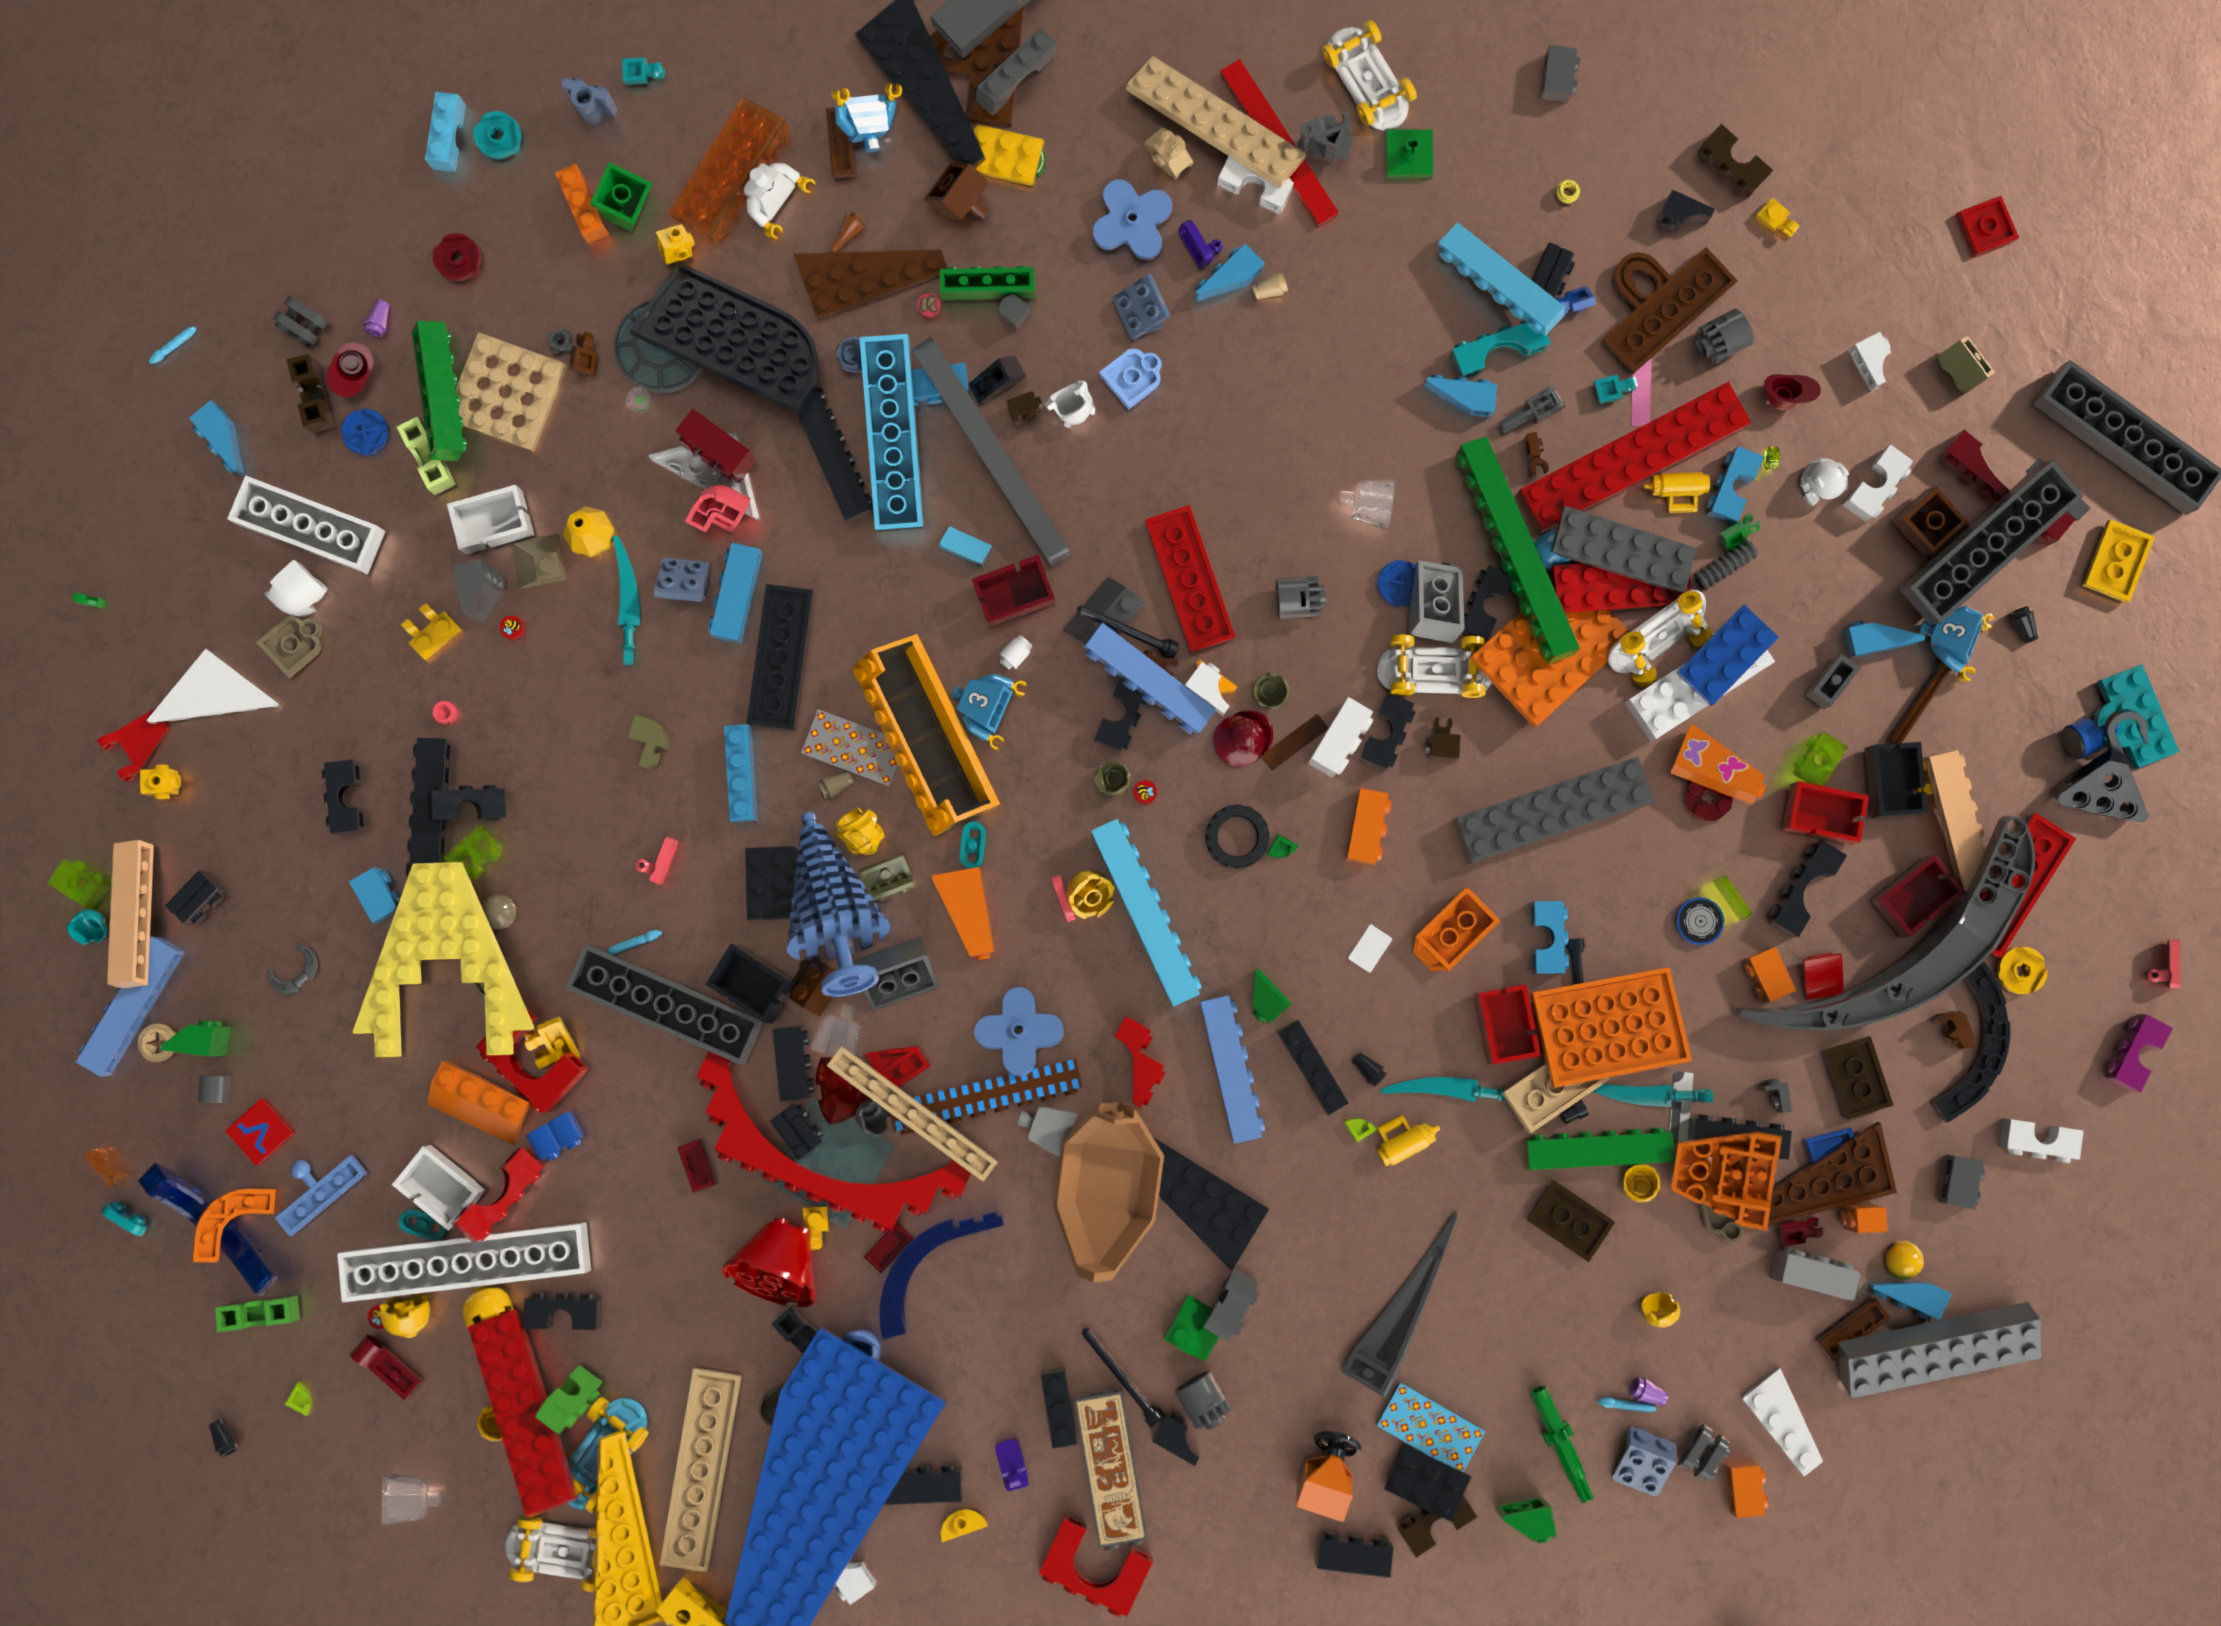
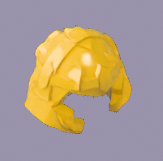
[833,807,884,856]

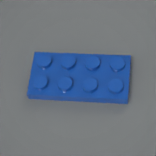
[1677,604,1779,706]

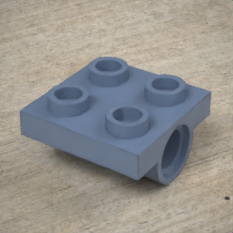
[561,77,618,124]
[1112,274,1171,339]
[653,558,710,602]

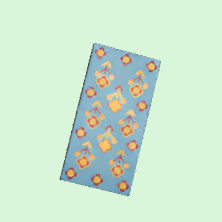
[1376,1382,1485,1472]

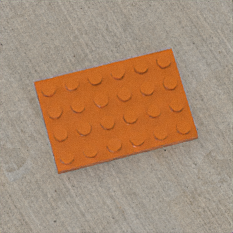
[1470,610,1630,728]
[1530,967,1692,1089]

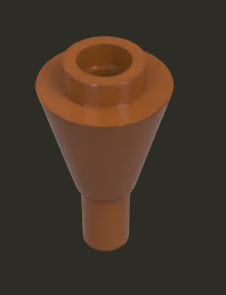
[830,212,864,252]

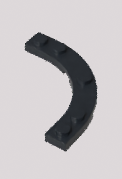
[1932,961,2011,1123]

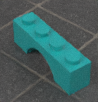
[1450,320,1551,378]

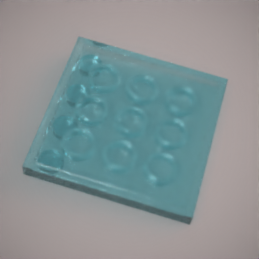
[763,1097,896,1230]

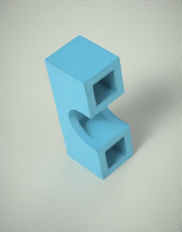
[425,92,466,172]

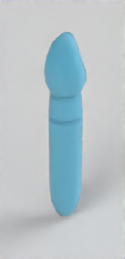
[148,326,196,364]
[606,930,662,955]
[1597,1397,1657,1413]

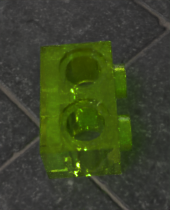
[444,825,504,879]

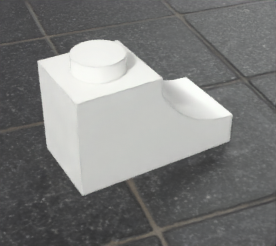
[1848,332,1891,391]
[1185,662,1230,716]

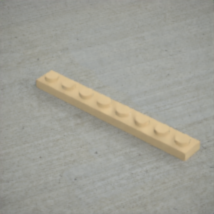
[827,1046,998,1182]

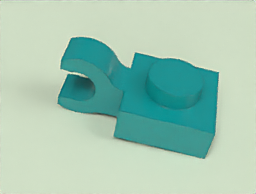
[622,57,665,85]
[1593,375,1638,405]

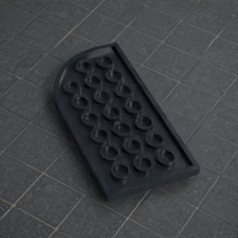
[630,261,818,414]

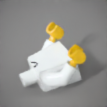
[744,163,815,239]

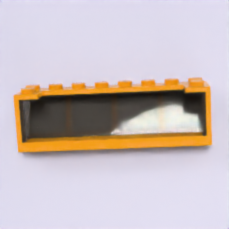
[852,634,1000,837]

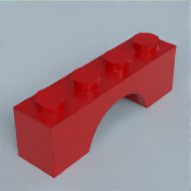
[451,1148,543,1242]

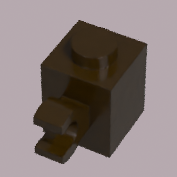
[1424,717,1461,761]

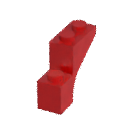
[1114,1016,1166,1108]

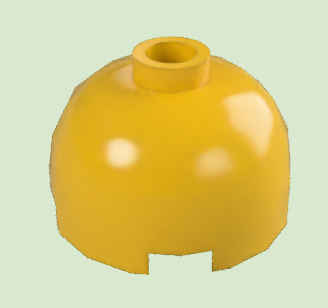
[1066,870,1115,919]
[463,1285,513,1328]
[380,1293,430,1338]

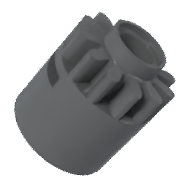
[1696,309,1754,364]
[1276,576,1326,619]
[1174,1370,1231,1430]

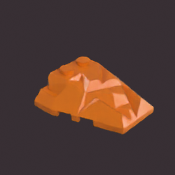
[1671,1132,1782,1231]

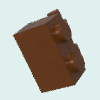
[788,957,836,1017]

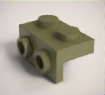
[858,852,915,902]

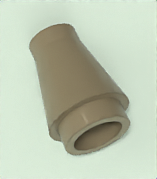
[817,771,854,800]

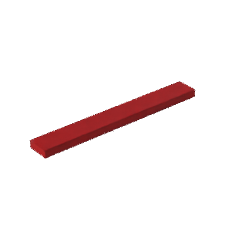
[1220,59,1339,227]

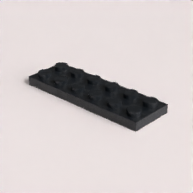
[746,584,814,731]

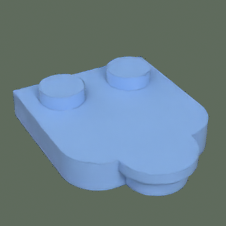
[1099,349,1161,410]

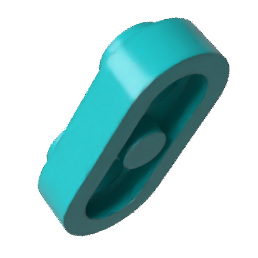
[960,822,986,869]
[101,1201,148,1236]
[399,1209,448,1241]

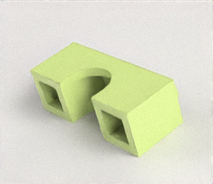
[397,416,456,495]

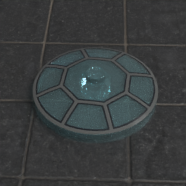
[614,301,703,393]

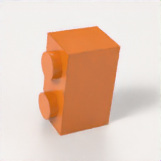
[1744,947,1796,1003]
[1839,1203,1888,1233]
[1725,1461,1768,1518]

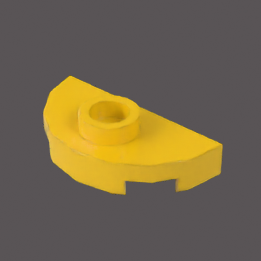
[941,1508,988,1543]

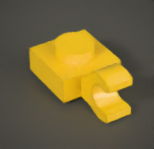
[1755,198,1799,238]
[803,1205,829,1250]

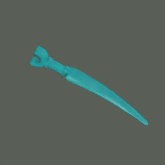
[613,535,640,666]
[1381,1077,1506,1102]
[1592,1084,1713,1107]

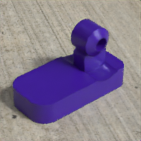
[1178,220,1223,269]
[995,1438,1029,1491]

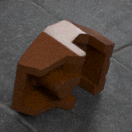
[1931,1011,1976,1049]

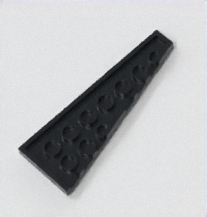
[855,0,986,168]
[1152,1136,1269,1270]

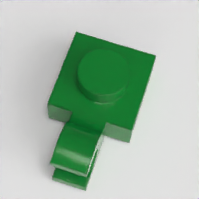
[1720,513,1761,552]

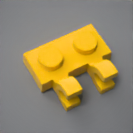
[401,603,462,661]
[524,1016,580,1069]

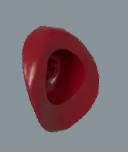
[1213,710,1273,767]

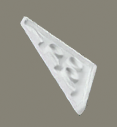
[649,432,760,520]
[147,649,279,724]

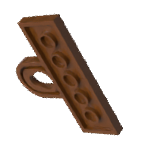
[930,6,1025,126]
[1601,247,1738,375]

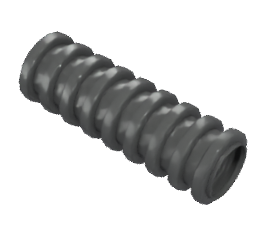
[1694,540,1758,591]

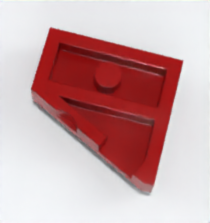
[865,1046,931,1087]

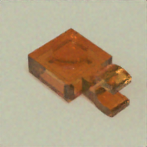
[84,1148,127,1188]

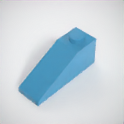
[1842,620,1925,658]

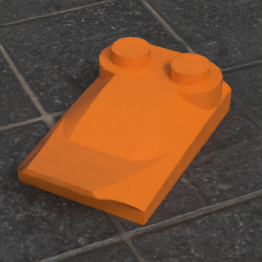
[1412,886,1500,972]

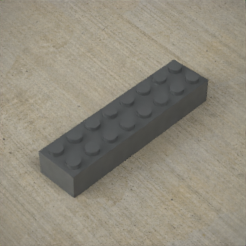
[2033,360,2221,515]
[1900,460,2083,625]
[1453,757,1654,864]
[565,944,764,1065]
[1838,1302,2041,1399]

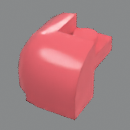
[685,484,751,532]

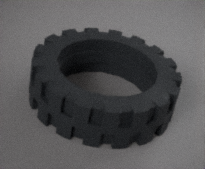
[1205,804,1270,869]

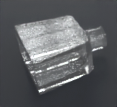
[1339,481,1396,530]
[810,1003,862,1056]
[382,1474,441,1526]

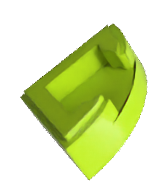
[1343,1118,1377,1142]
[285,1382,312,1416]

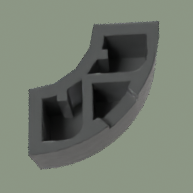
[1204,1268,1259,1342]

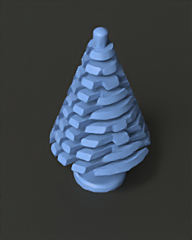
[786,812,891,997]

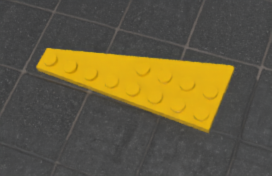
[593,1430,662,1626]

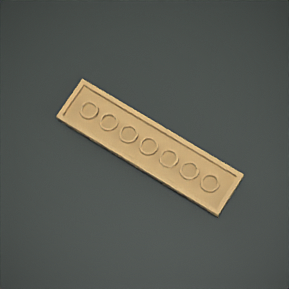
[1126,56,1306,189]
[660,1367,742,1573]

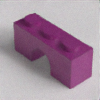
[2106,1014,2173,1092]

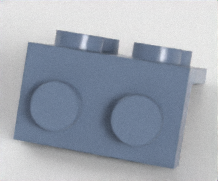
[1613,1426,1677,1496]

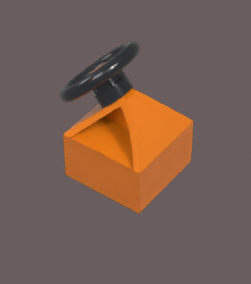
[1296,1431,1362,1522]

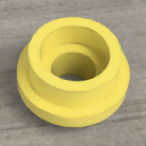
[1556,180,1580,204]

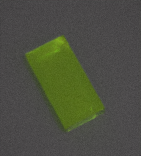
[1713,875,1753,920]

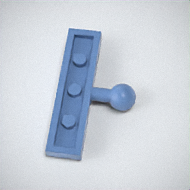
[275,1155,368,1237]

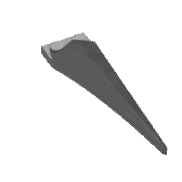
[1342,1213,1459,1397]

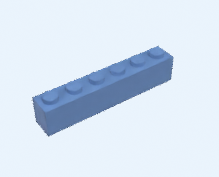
[1082,623,1216,734]
[76,937,185,1077]
[1200,995,1265,1144]

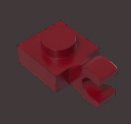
[1779,1217,1824,1247]

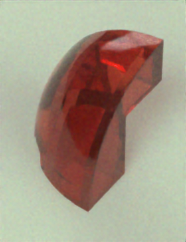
[816,1057,868,1125]

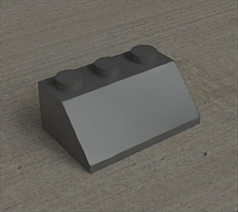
[452,559,505,624]
[1063,577,1145,661]
[853,936,940,1011]

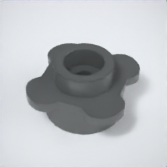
[547,329,573,354]

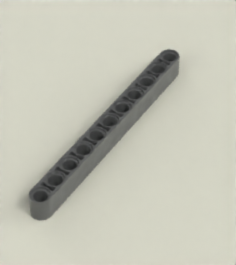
[911,337,1072,567]

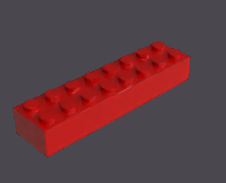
[468,1309,579,1517]

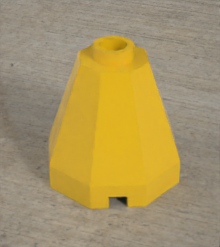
[563,506,615,558]

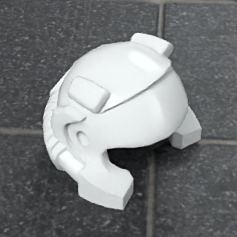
[1044,380,1095,428]
[1800,458,1849,507]

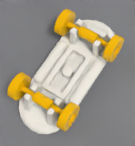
[1321,19,1417,131]
[1608,590,1714,687]
[1376,634,1492,698]
[505,1516,596,1592]

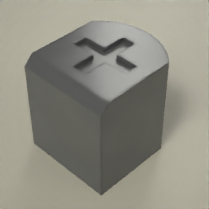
[999,294,1031,331]
[198,1075,231,1103]

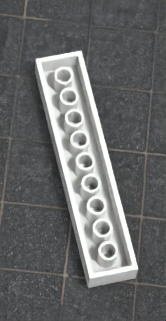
[337,1222,591,1302]

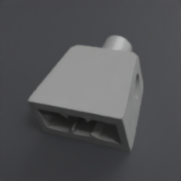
[1017,1106,1078,1157]

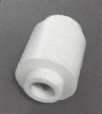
[998,634,1033,670]

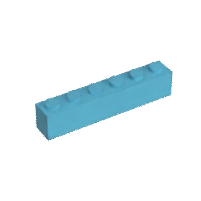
[1439,222,1565,336]

